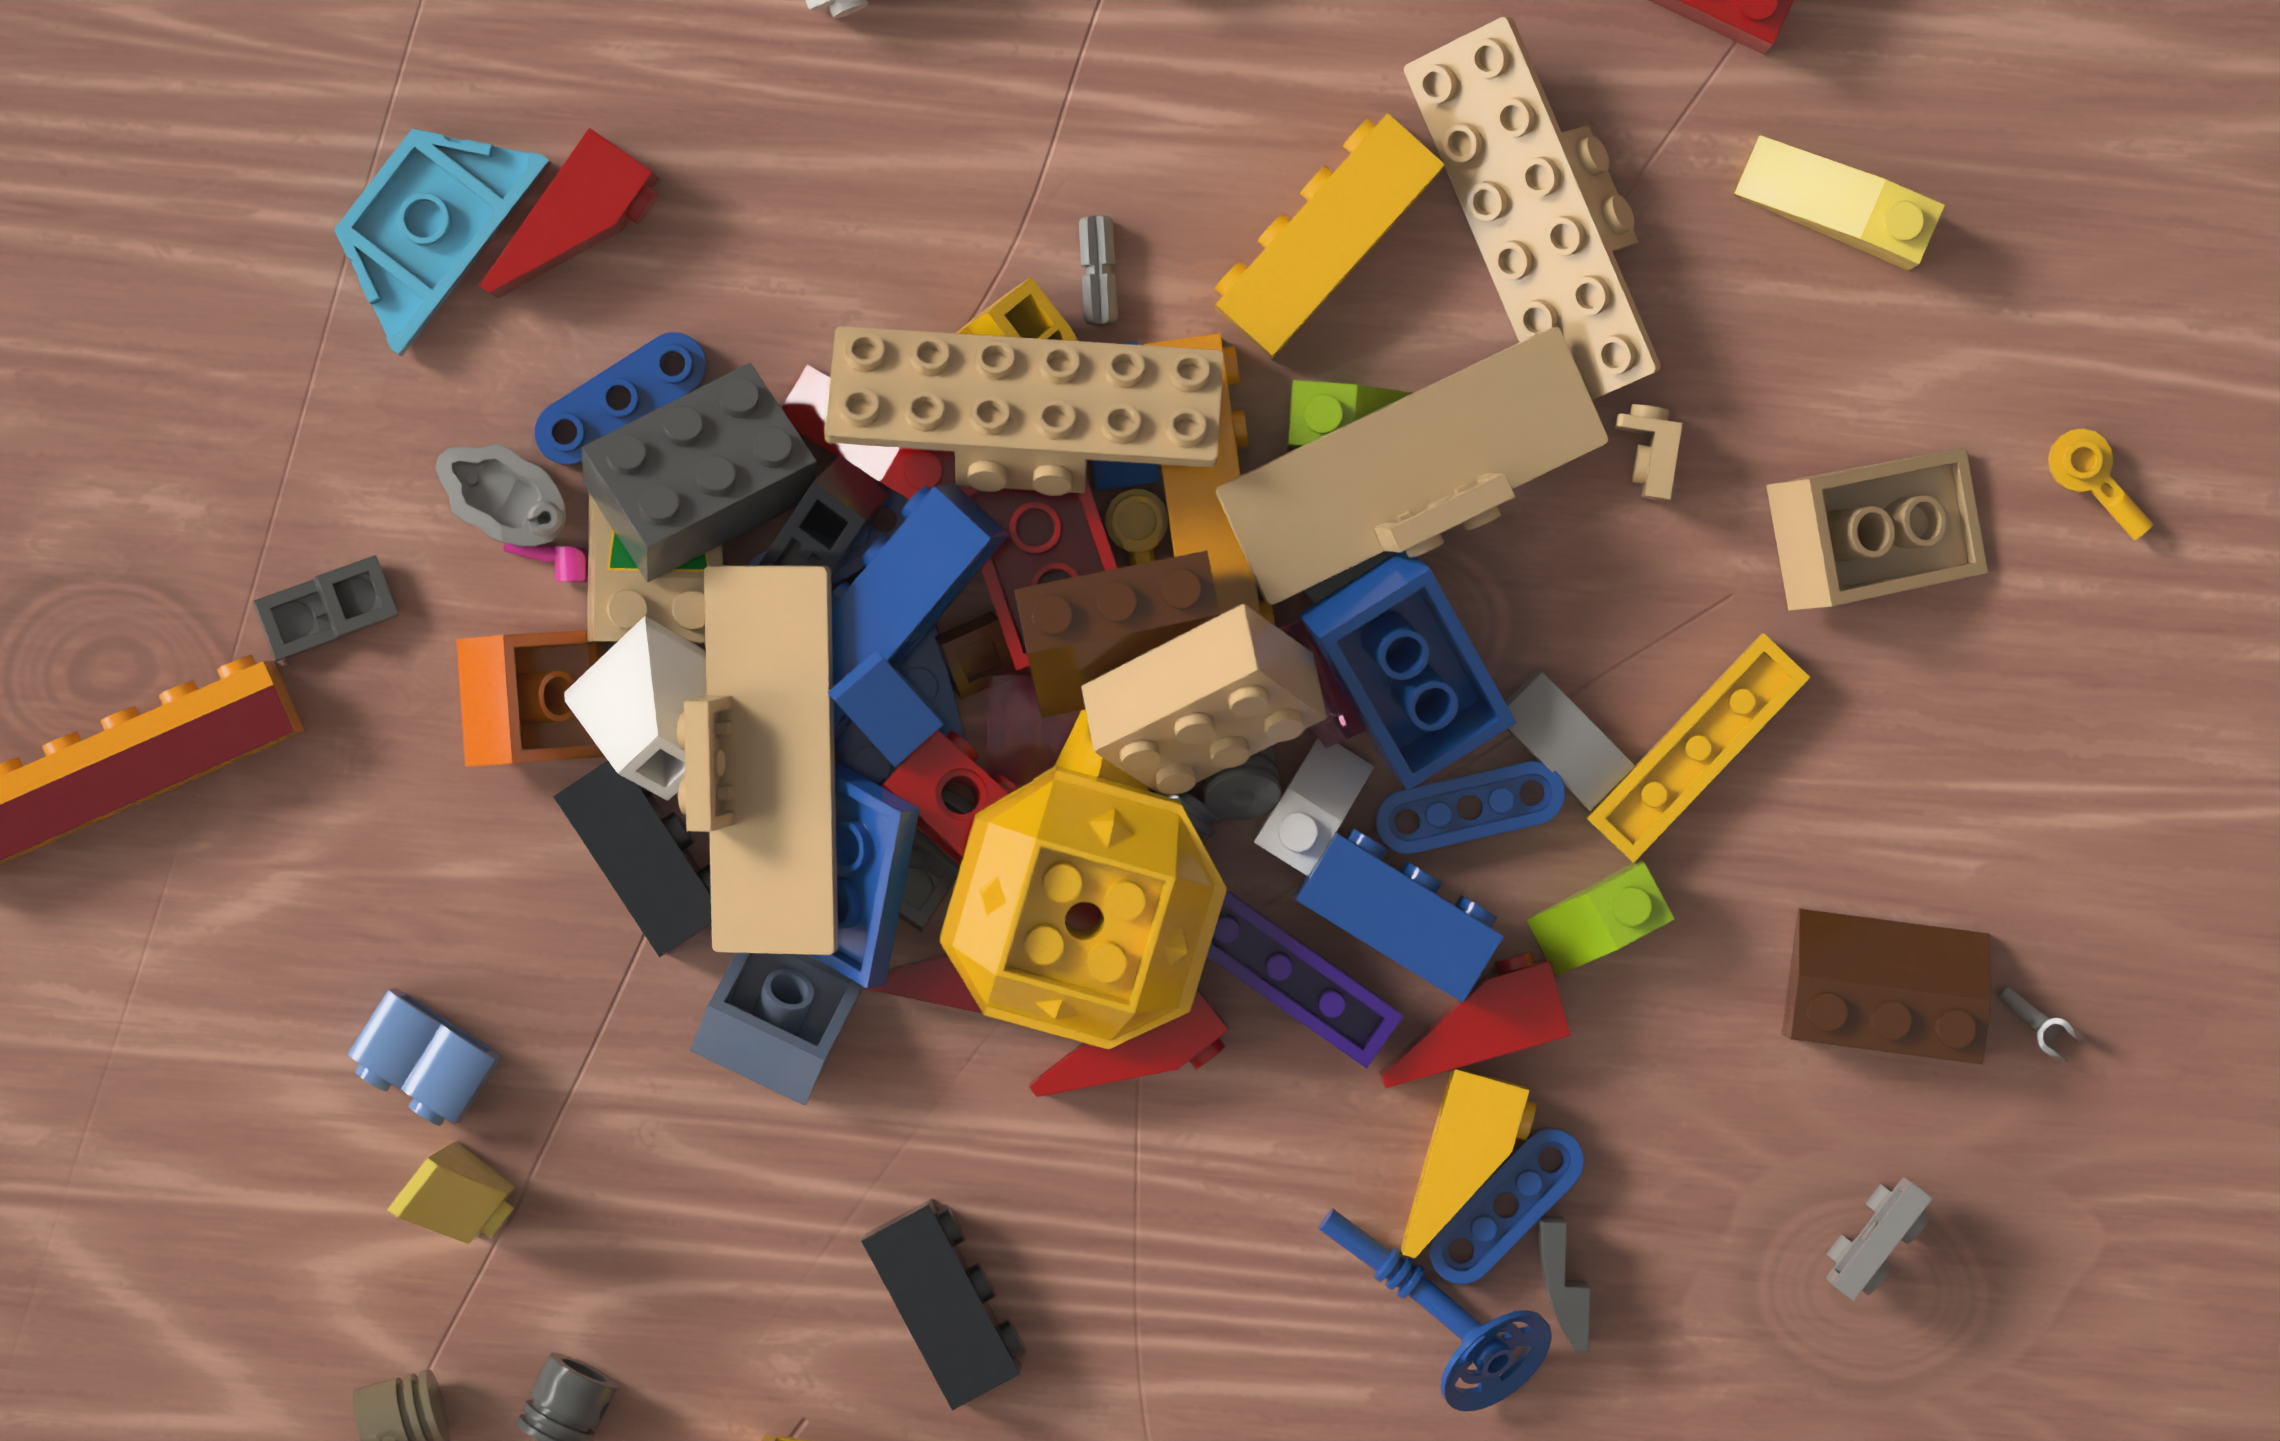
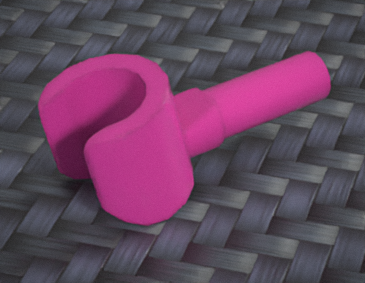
[504,543,588,582]

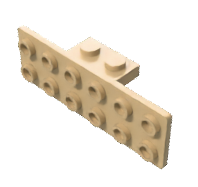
[1404,16,1661,400]
[824,326,1224,496]
[1216,327,1608,604]
[677,565,838,955]

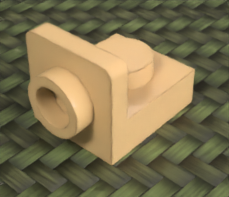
[1614,404,1683,502]

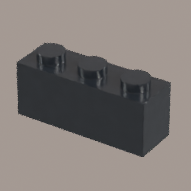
[553,761,711,957]
[861,1198,1026,1410]

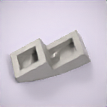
[1505,669,1635,811]

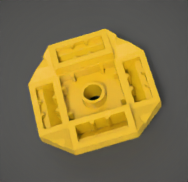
[940,766,1227,1049]

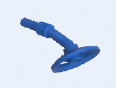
[1318,1209,1552,1411]

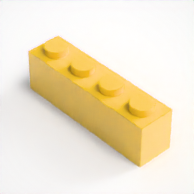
[1214,113,1445,360]

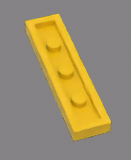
[1586,633,1810,863]

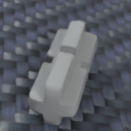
[1079,215,1118,326]

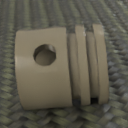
[352,1369,449,1441]

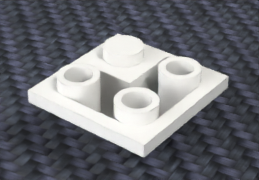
[564,616,707,801]

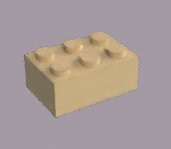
[1081,604,1327,797]

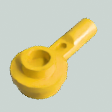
[2048,428,2154,541]
[1105,489,1168,566]

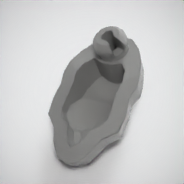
[435,443,567,547]

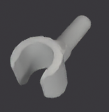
[1999,986,2084,1062]

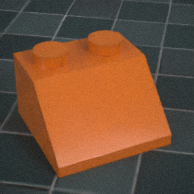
[456,630,606,767]

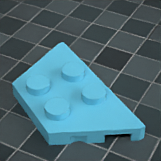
[334,129,552,356]

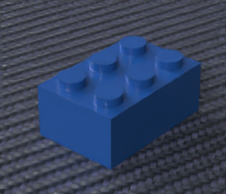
[1298,551,1517,791]
[1294,827,1504,1003]

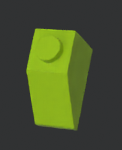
[1287,380,1414,449]
[1526,860,1675,976]

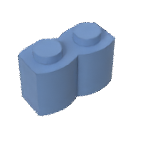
[347,988,503,1126]

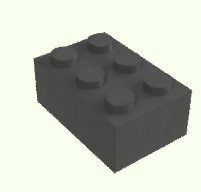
[582,362,816,583]

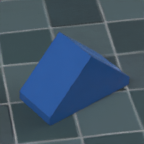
[827,649,944,767]

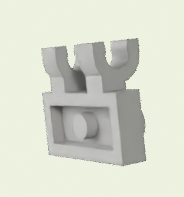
[1825,1177,1933,1301]

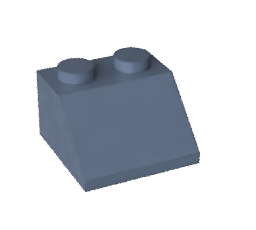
[690,953,863,1105]

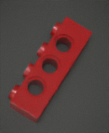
[882,730,1102,929]

